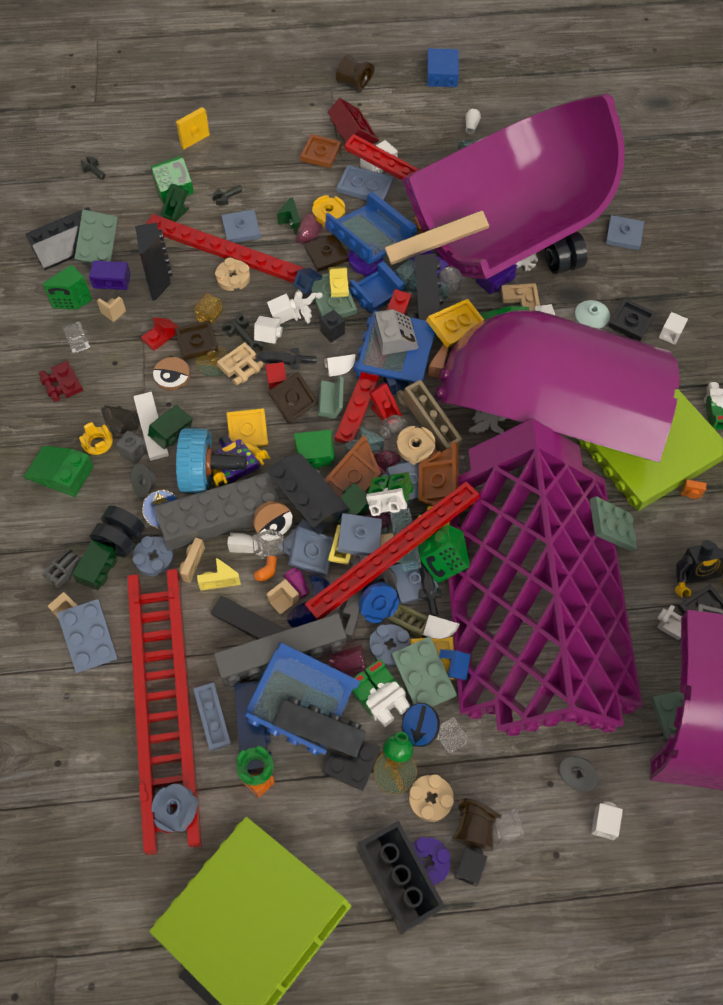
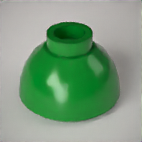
[383,732,413,762]

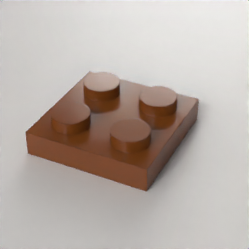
[300,134,341,169]

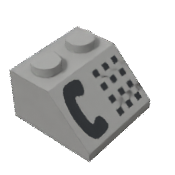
[374,309,418,355]

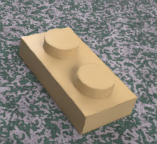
[179,538,205,583]

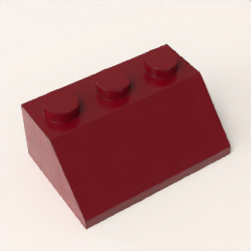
[327,98,379,144]

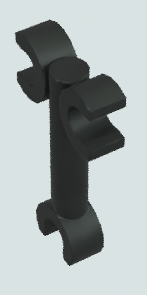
[222,314,263,353]

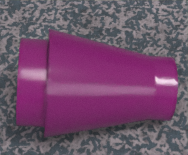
[283,567,310,599]

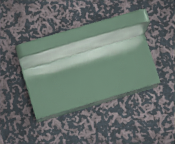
[318,376,344,419]

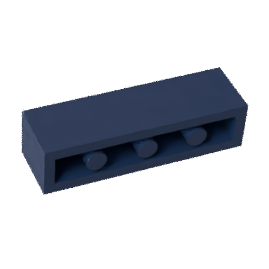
[235,681,273,774]

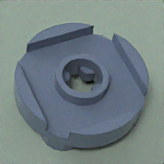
[133,536,174,576]
[369,624,411,667]
[152,784,198,832]

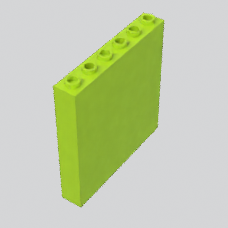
[578,389,723,511]
[149,817,351,1005]

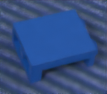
[427,48,459,87]
[349,261,404,314]

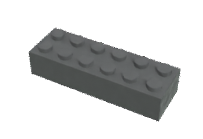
[154,473,280,551]
[214,614,347,688]

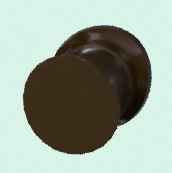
[336,54,375,93]
[452,798,502,852]

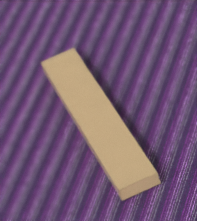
[385,210,489,265]

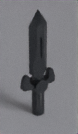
[255,348,317,370]
[418,560,443,617]

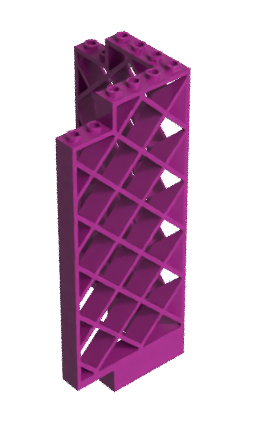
[449,418,643,736]

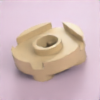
[215,258,250,291]
[397,426,435,465]
[409,775,454,822]

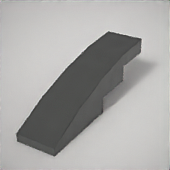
[343,555,362,643]

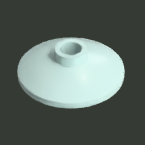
[575,300,610,329]

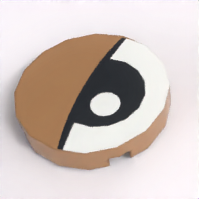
[153,357,190,391]
[252,501,292,539]

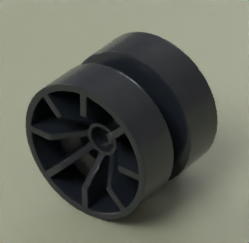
[544,231,587,275]
[90,506,145,558]

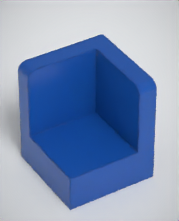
[439,649,470,680]

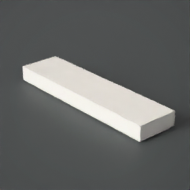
[133,392,169,461]

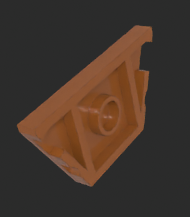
[325,435,381,498]
[418,442,458,507]

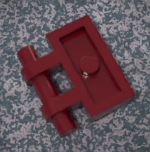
[39,361,83,402]

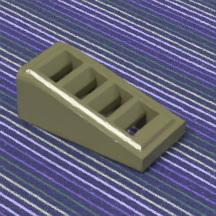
[388,603,428,638]

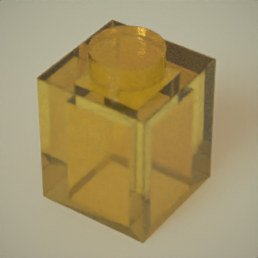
[195,293,223,326]

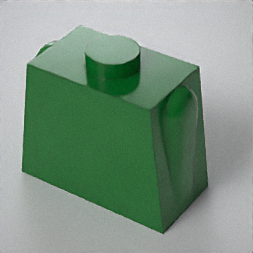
[294,430,335,469]

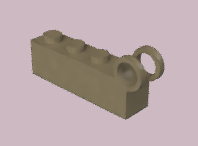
[396,379,463,452]

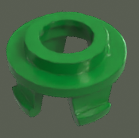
[236,745,274,786]

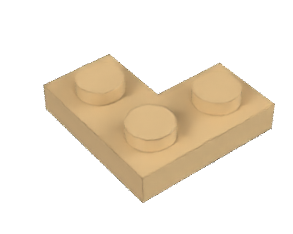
[500,283,540,310]

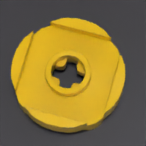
[312,195,345,227]

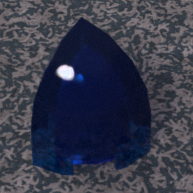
[308,575,330,596]
[287,601,317,628]

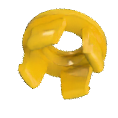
[79,422,113,455]

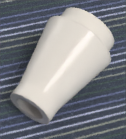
[465,109,481,134]

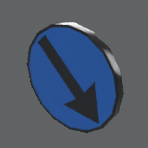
[402,703,440,747]

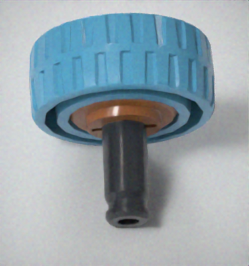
[176,428,247,494]

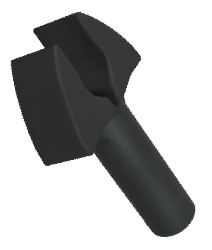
[81,157,105,179]
[212,185,242,206]

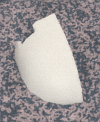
[324,354,355,376]
[227,532,261,553]
[423,615,460,639]

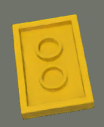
[426,299,484,348]

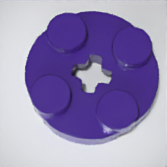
[349,244,383,277]
[412,837,451,885]

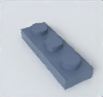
[193,682,231,752]

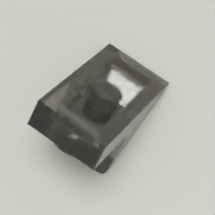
[101,405,141,436]

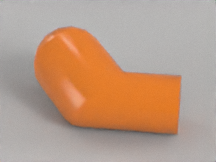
[254,556,277,582]

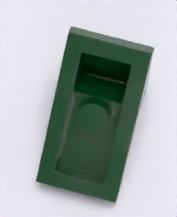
[161,184,189,222]
[277,197,302,235]

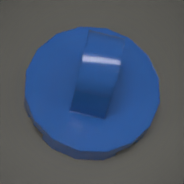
[358,583,399,623]

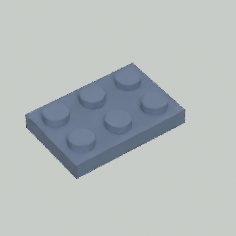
[337,165,394,201]
[57,599,118,673]

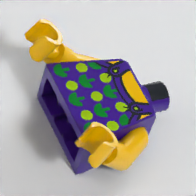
[213,435,271,487]

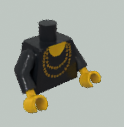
[675,540,723,598]

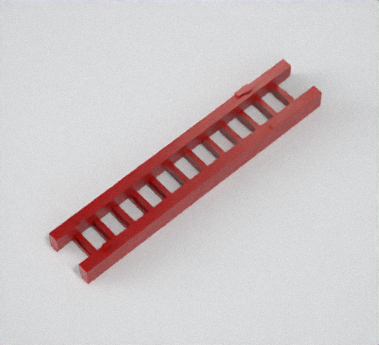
[127,569,202,855]

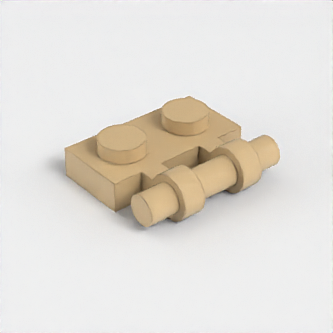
[217,343,265,386]

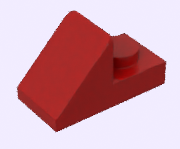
[141,318,179,351]
[369,383,402,425]

